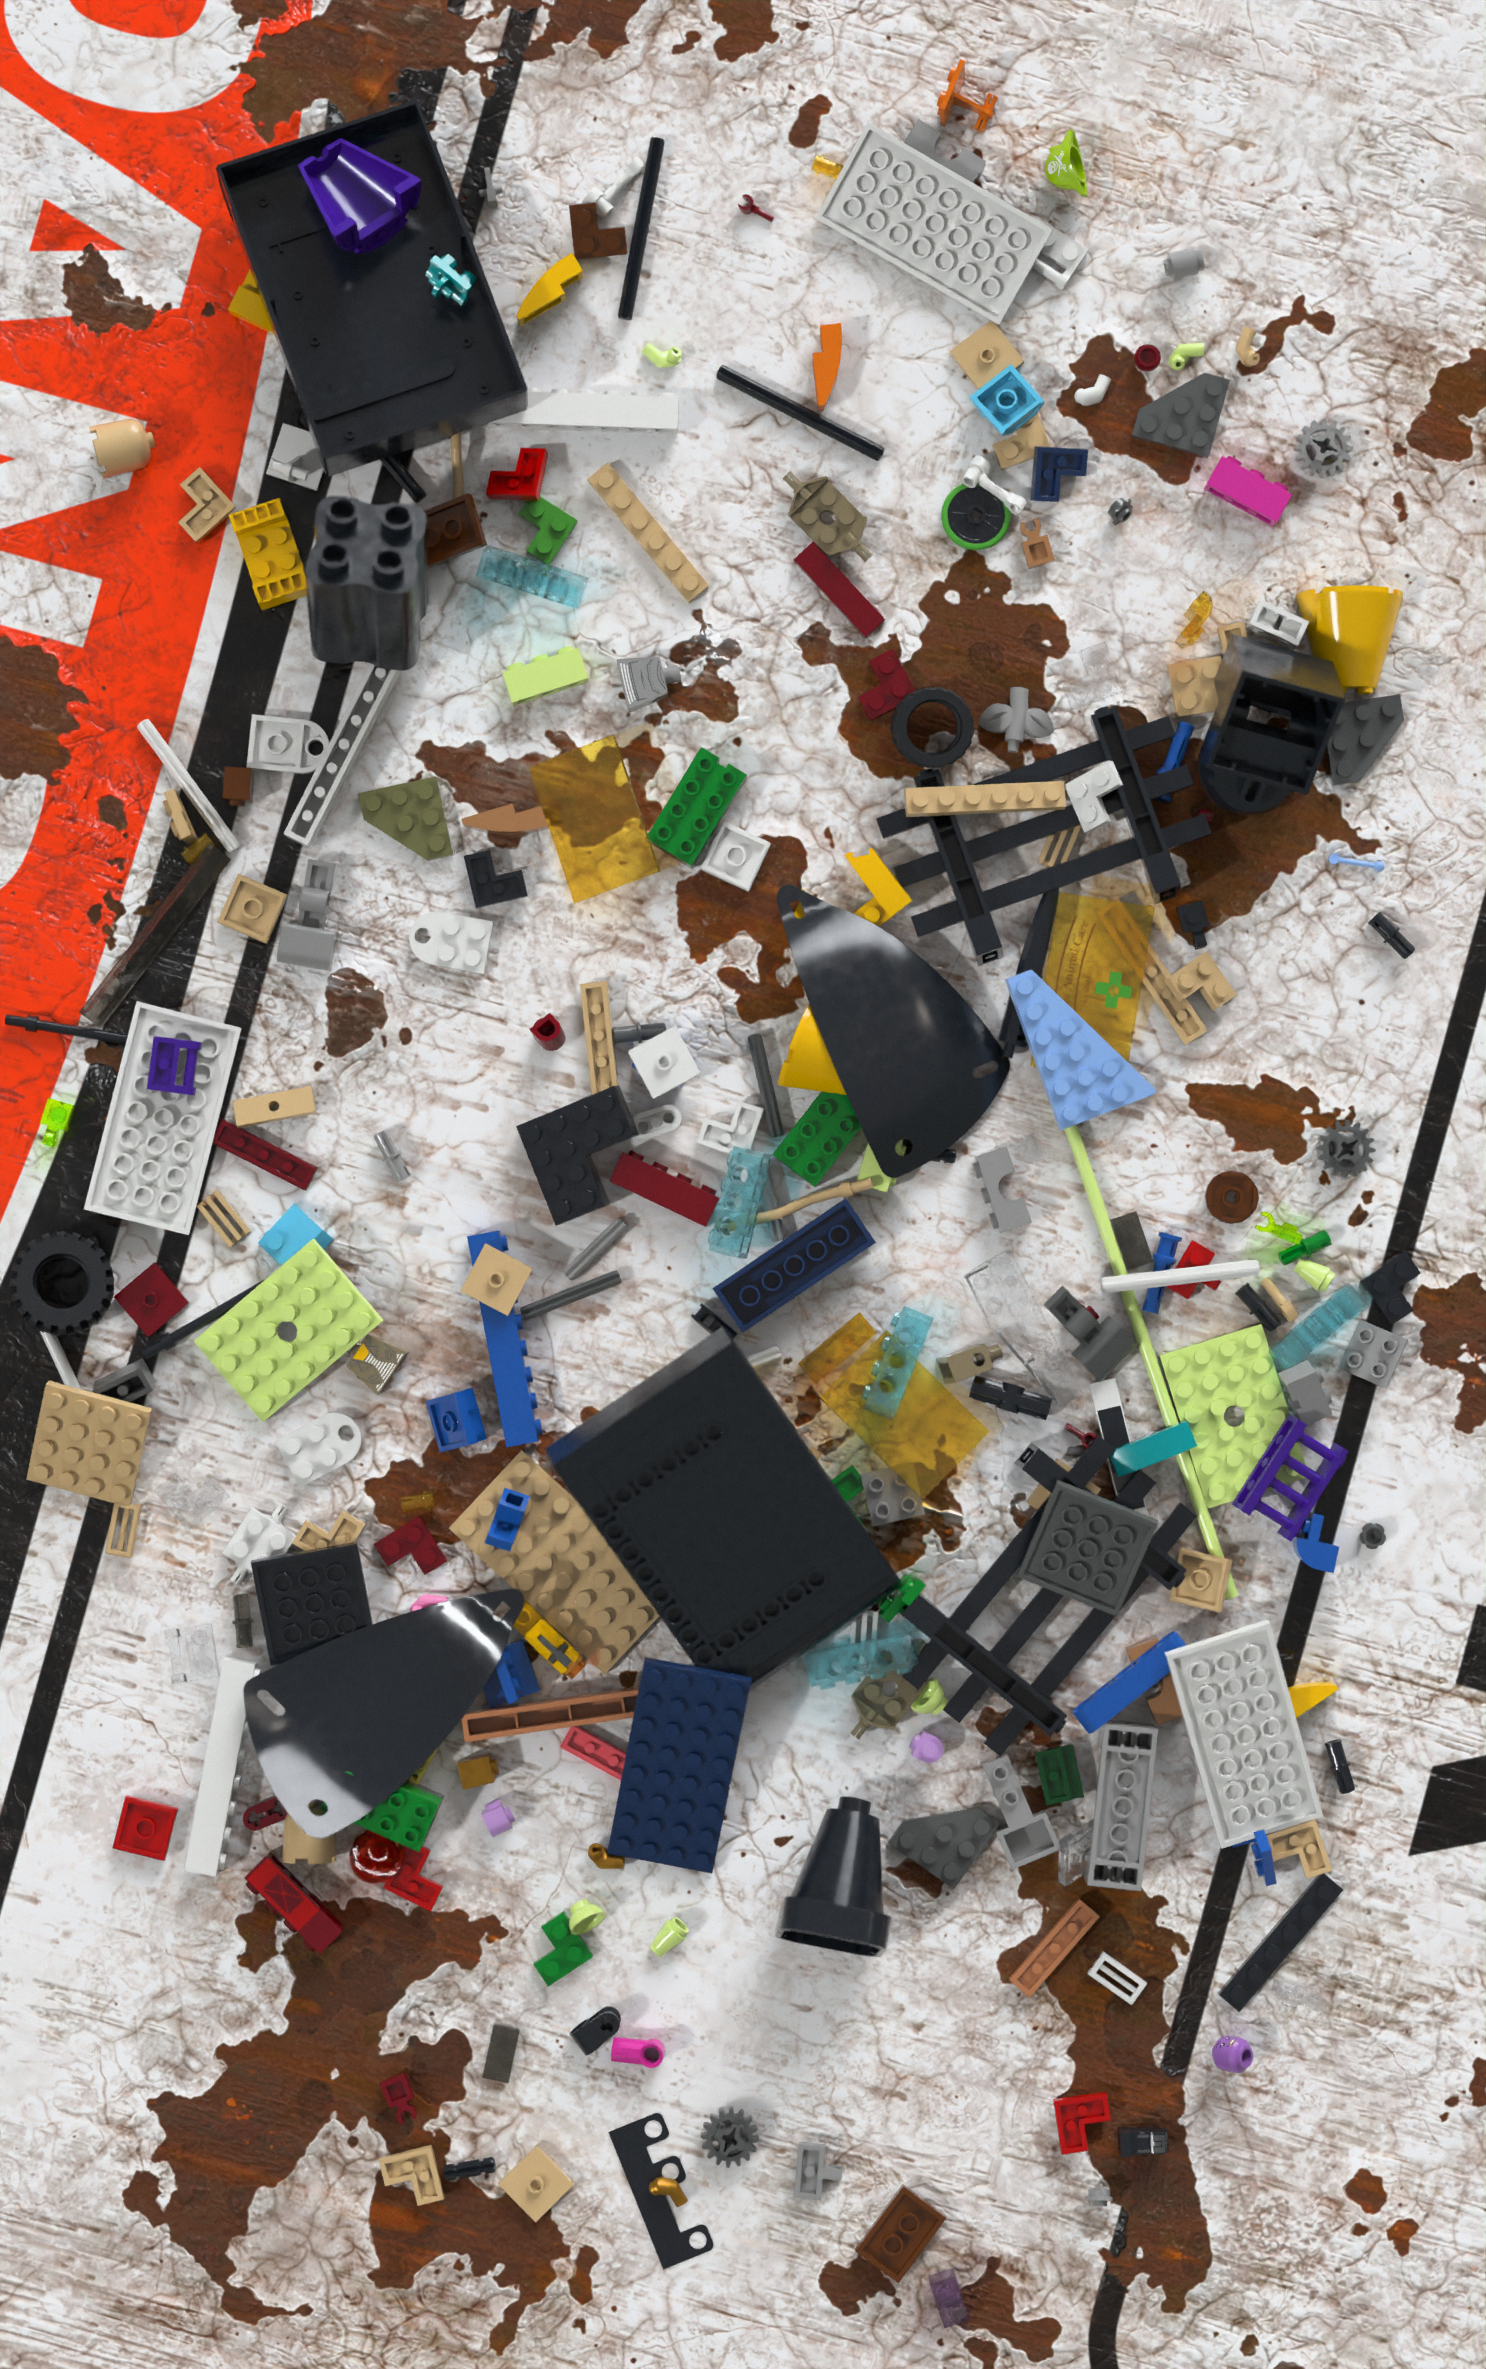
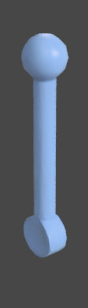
[1328,854,1384,872]

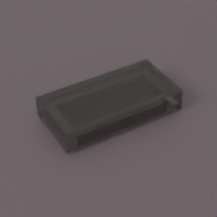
[482,2023,520,2083]

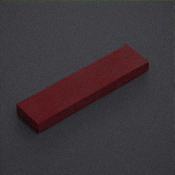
[793,542,885,639]
[212,1119,318,1191]

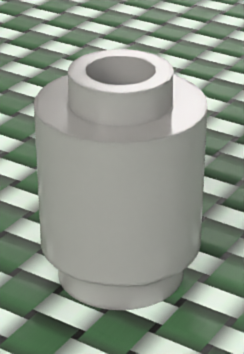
[1163,248,1204,280]

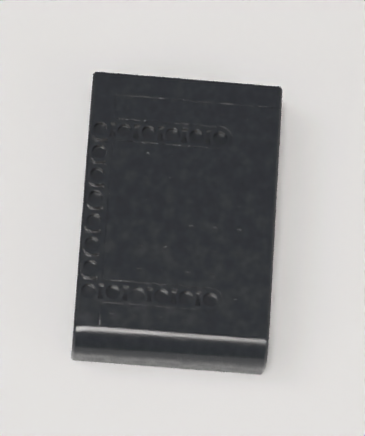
[216,100,528,477]
[545,1327,902,1691]

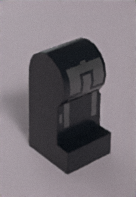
[1118,2127,1169,2157]

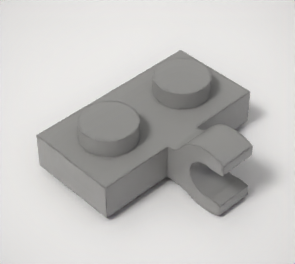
[794,2142,843,2200]

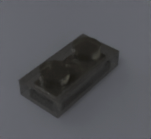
[1110,1211,1153,1270]

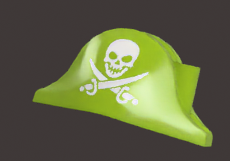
[1045,129,1088,197]

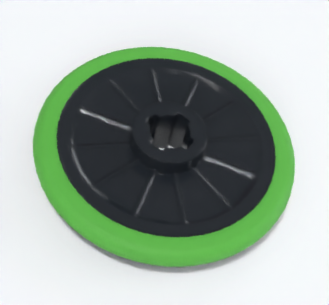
[941,483,1011,550]

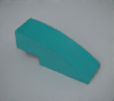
[1109,1421,1197,1477]

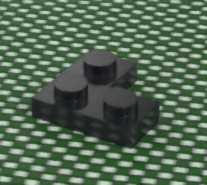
[464,850,528,909]
[1360,1251,1421,1325]

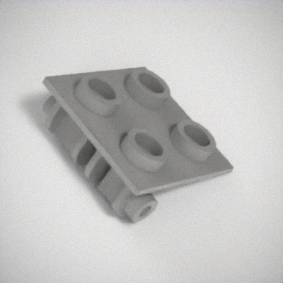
[1338,1319,1408,1389]
[861,1462,925,1526]

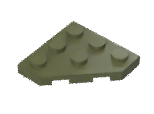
[358,776,454,861]

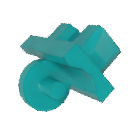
[425,254,476,306]

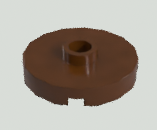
[1204,1170,1259,1224]

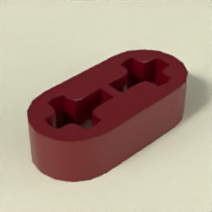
[243,1796,288,1831]

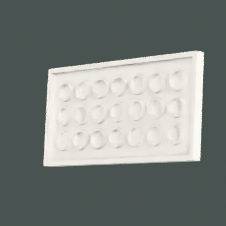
[816,122,1053,325]
[84,1001,241,1235]
[1165,1620,1323,1849]

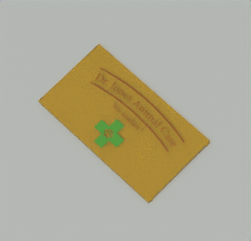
[1030,892,1155,1068]

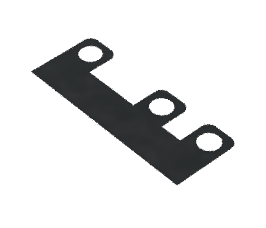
[608,2113,714,2270]

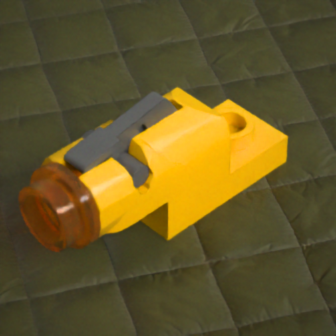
[513,1599,586,1680]

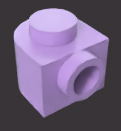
[909,1729,943,1763]
[482,1799,515,1837]

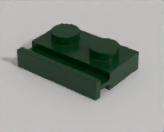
[1034,1743,1084,1805]

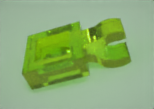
[40,1098,75,1148]
[1254,1212,1303,1245]

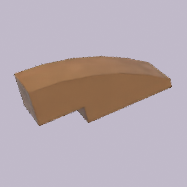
[461,803,548,835]

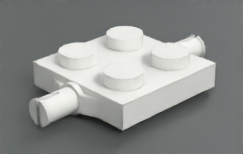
[222,1503,296,1585]

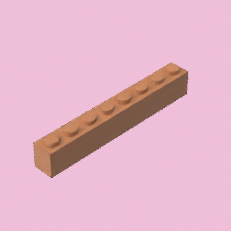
[461,1686,639,1742]

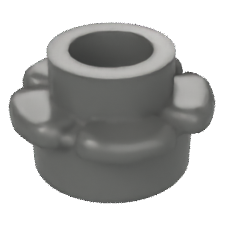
[1359,1523,1386,1549]

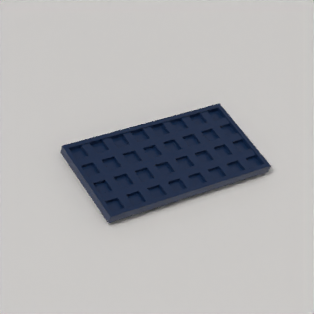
[607,1657,751,1874]

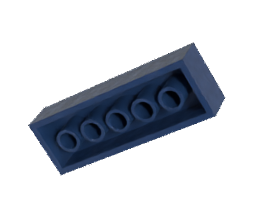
[712,1198,876,1333]

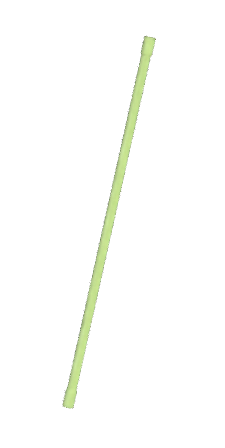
[1065,1124,1238,1600]

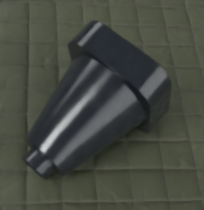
[775,1796,892,1957]

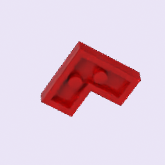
[486,448,548,501]
[383,1845,443,1911]
[1053,2091,1111,2155]

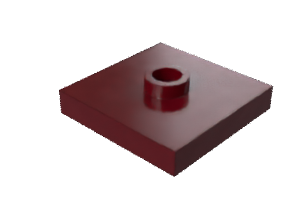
[114,1262,190,1337]

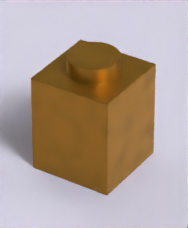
[457,1753,499,1790]

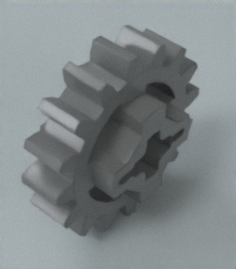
[1316,1120,1376,1178]
[701,2107,759,2168]

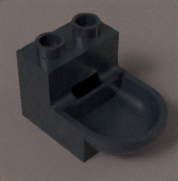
[1198,634,1345,816]

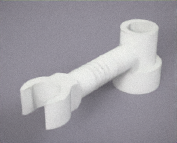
[581,157,644,219]
[962,456,1027,515]

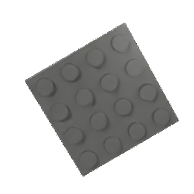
[1017,1480,1158,1617]

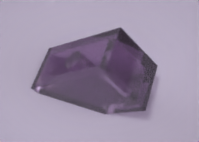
[928,2268,970,2328]

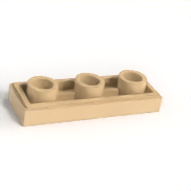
[232,1086,317,1128]

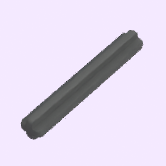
[748,1033,784,1138]
[520,1271,622,1320]

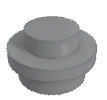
[1086,2189,1113,2206]

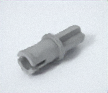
[374,1130,411,1183]

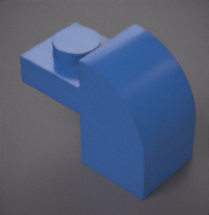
[485,1488,530,1552]
[1293,1512,1339,1573]

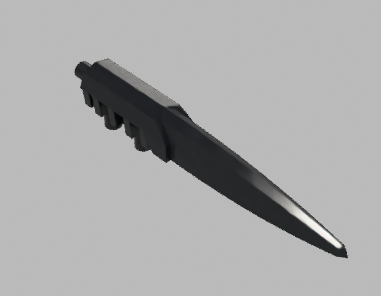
[998,864,1060,1058]

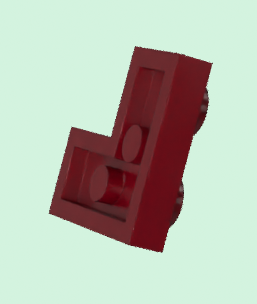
[858,648,915,722]
[374,1515,448,1575]

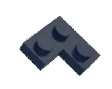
[1030,446,1088,502]

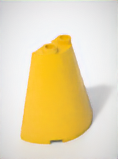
[1296,585,1403,695]
[778,1004,846,1095]

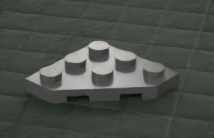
[1131,373,1230,458]
[1326,694,1404,786]
[888,1807,1000,1889]

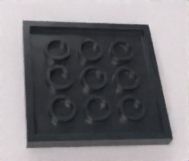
[251,1542,373,1666]

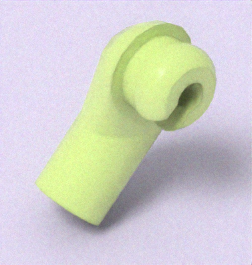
[641,343,682,368]
[1169,343,1204,371]

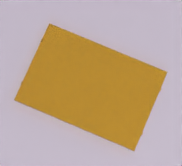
[529,734,660,903]
[819,1330,990,1500]

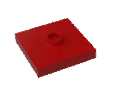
[113,1795,179,1861]

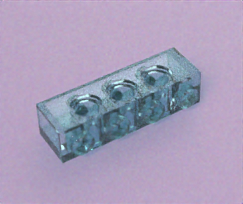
[476,545,589,609]
[708,1146,772,1259]
[861,1306,934,1420]
[804,1631,919,1690]

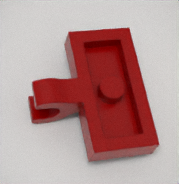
[1165,1240,1221,1300]

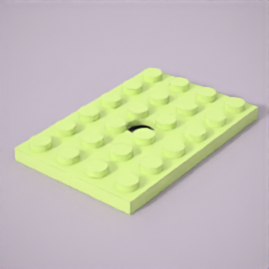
[194,1239,383,1422]
[1159,1324,1306,1509]

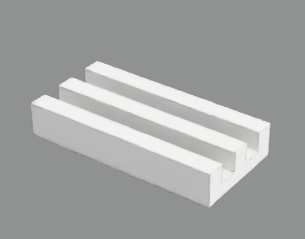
[848,1610,879,1665]
[1087,1951,1147,2005]

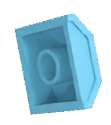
[969,364,1044,436]
[258,1203,334,1265]

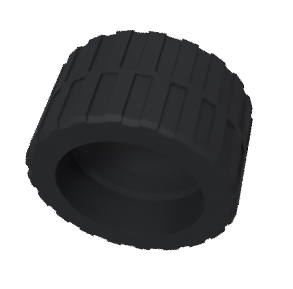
[890,687,974,768]

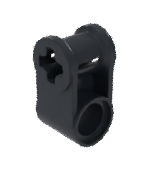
[570,2006,621,2056]

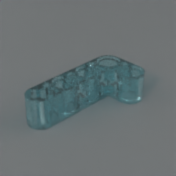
[1268,1284,1368,1370]

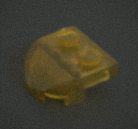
[1175,590,1213,649]

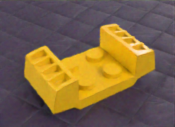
[229,498,307,611]

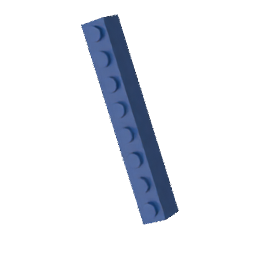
[467,1230,543,1447]

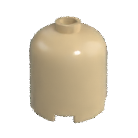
[89,419,155,479]
[282,1802,336,1864]

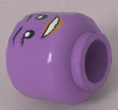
[1212,2035,1253,2073]

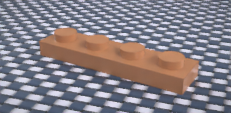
[1009,1897,1100,1998]

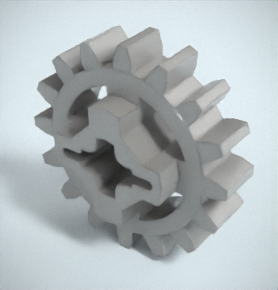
[1293,418,1353,479]

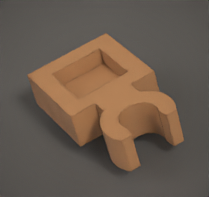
[1020,518,1055,569]

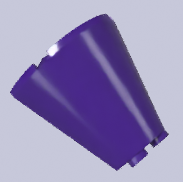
[298,138,421,254]

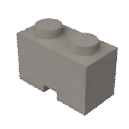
[1278,1360,1332,1426]

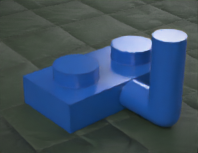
[1232,1830,1277,1886]

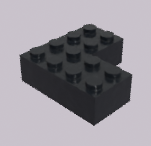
[516,1086,639,1226]

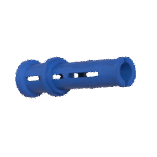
[1155,722,1195,803]
[1142,1232,1182,1314]

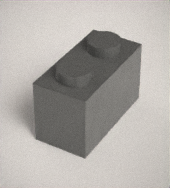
[92,1358,155,1402]

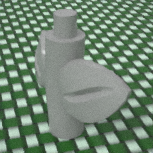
[979,687,1054,753]

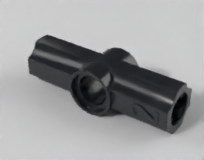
[969,1375,1052,1420]

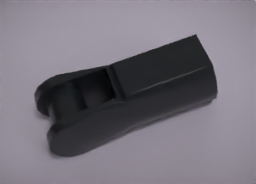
[691,1303,738,1339]

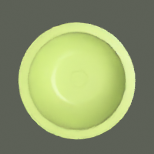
[911,1678,947,1715]
[569,1899,606,1935]

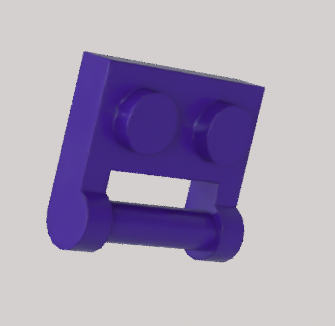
[147,1036,202,1096]

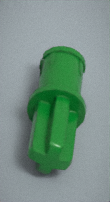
[1278,1230,1332,1265]

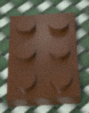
[424,493,487,569]
[855,2184,946,2283]

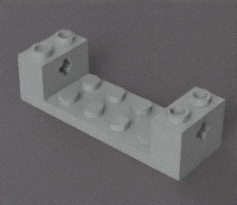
[1084,1720,1158,1891]

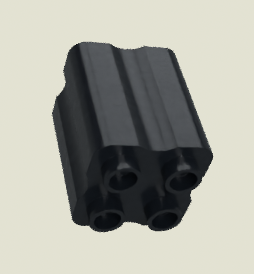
[305,496,429,671]

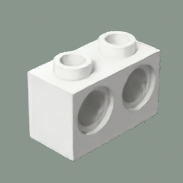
[1246,599,1309,651]

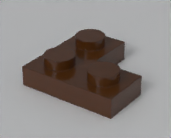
[569,202,627,259]

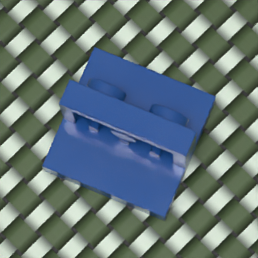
[425,1388,487,1452]
[483,1639,541,1708]

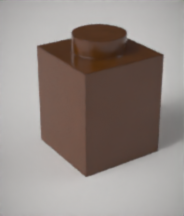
[222,766,255,807]

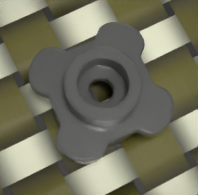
[1108,498,1133,525]

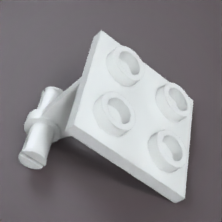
[266,423,324,491]

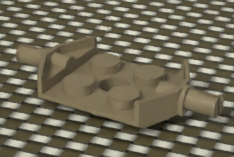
[783,471,873,562]
[850,1639,930,1740]

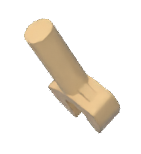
[1260,1276,1298,1323]

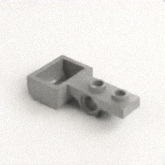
[277,859,338,971]
[982,1754,1061,1870]

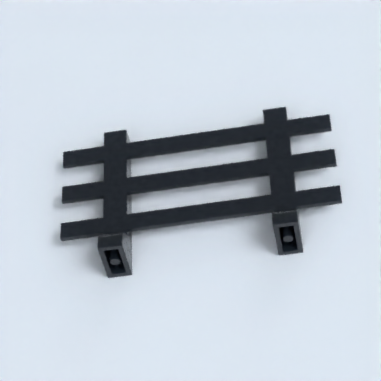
[876,706,1212,966]
[899,1435,1197,1757]

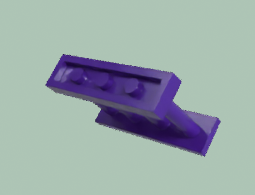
[1232,1414,1348,1541]

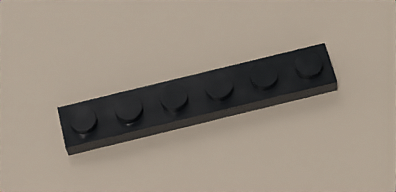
[1218,1873,1343,2012]

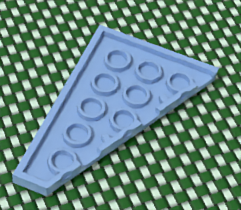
[1005,970,1156,1130]

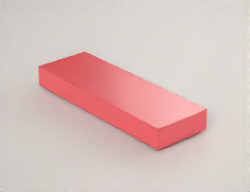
[560,1726,626,1780]

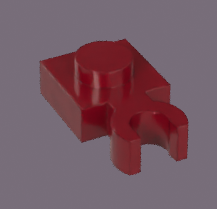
[379,2072,417,2124]

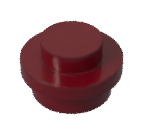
[1134,344,1161,372]

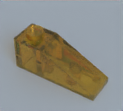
[798,1312,877,1384]

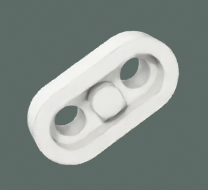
[633,1105,682,1140]

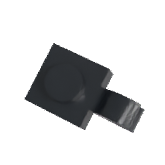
[1176,900,1209,950]

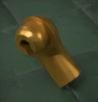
[588,1843,625,1869]
[649,2177,688,2207]

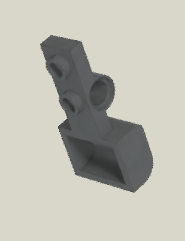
[1043,1286,1138,1382]

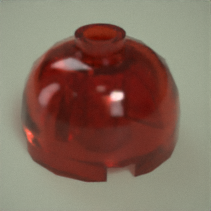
[348,1829,404,1884]

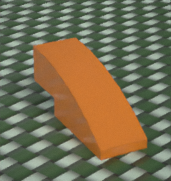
[812,323,842,412]

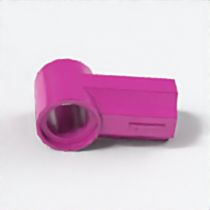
[611,2037,666,2068]

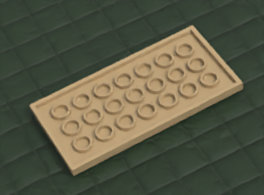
[449,1450,659,1675]

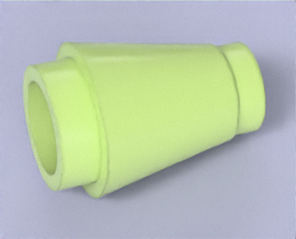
[1294,1258,1335,1293]
[650,1917,689,1957]

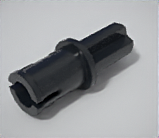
[1368,911,1415,959]
[1235,1282,1281,1332]
[1325,1739,1355,1794]

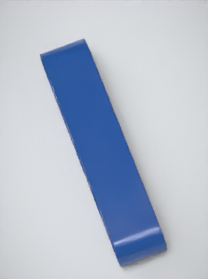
[1072,1631,1186,1734]

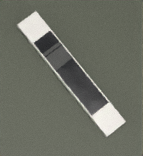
[1089,1378,1149,1516]

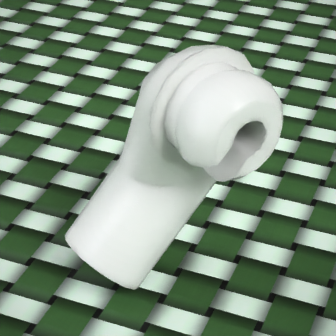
[1074,374,1111,406]

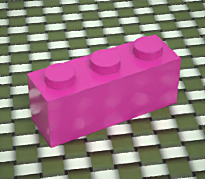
[1204,456,1292,527]

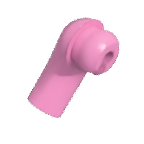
[410,1594,448,1612]

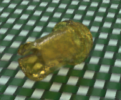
[811,154,844,179]
[180,833,215,866]
[400,1490,435,1514]

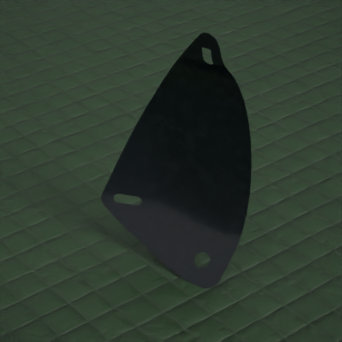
[777,885,1010,1178]
[243,1589,524,1838]

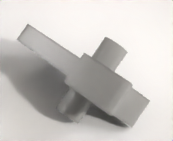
[479,167,503,208]

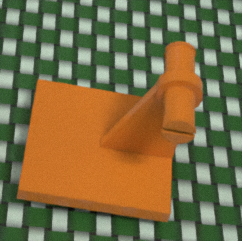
[937,59,998,133]

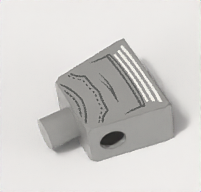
[617,657,681,713]

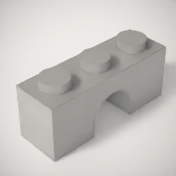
[903,119,986,184]
[972,1146,1032,1233]

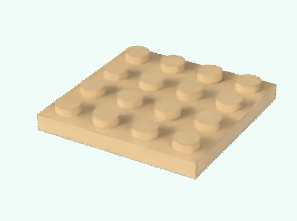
[26,1380,152,1505]

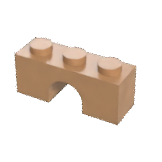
[1125,1636,1182,1725]

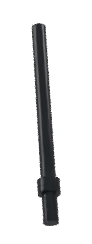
[5,1014,128,1045]
[142,1277,268,1359]

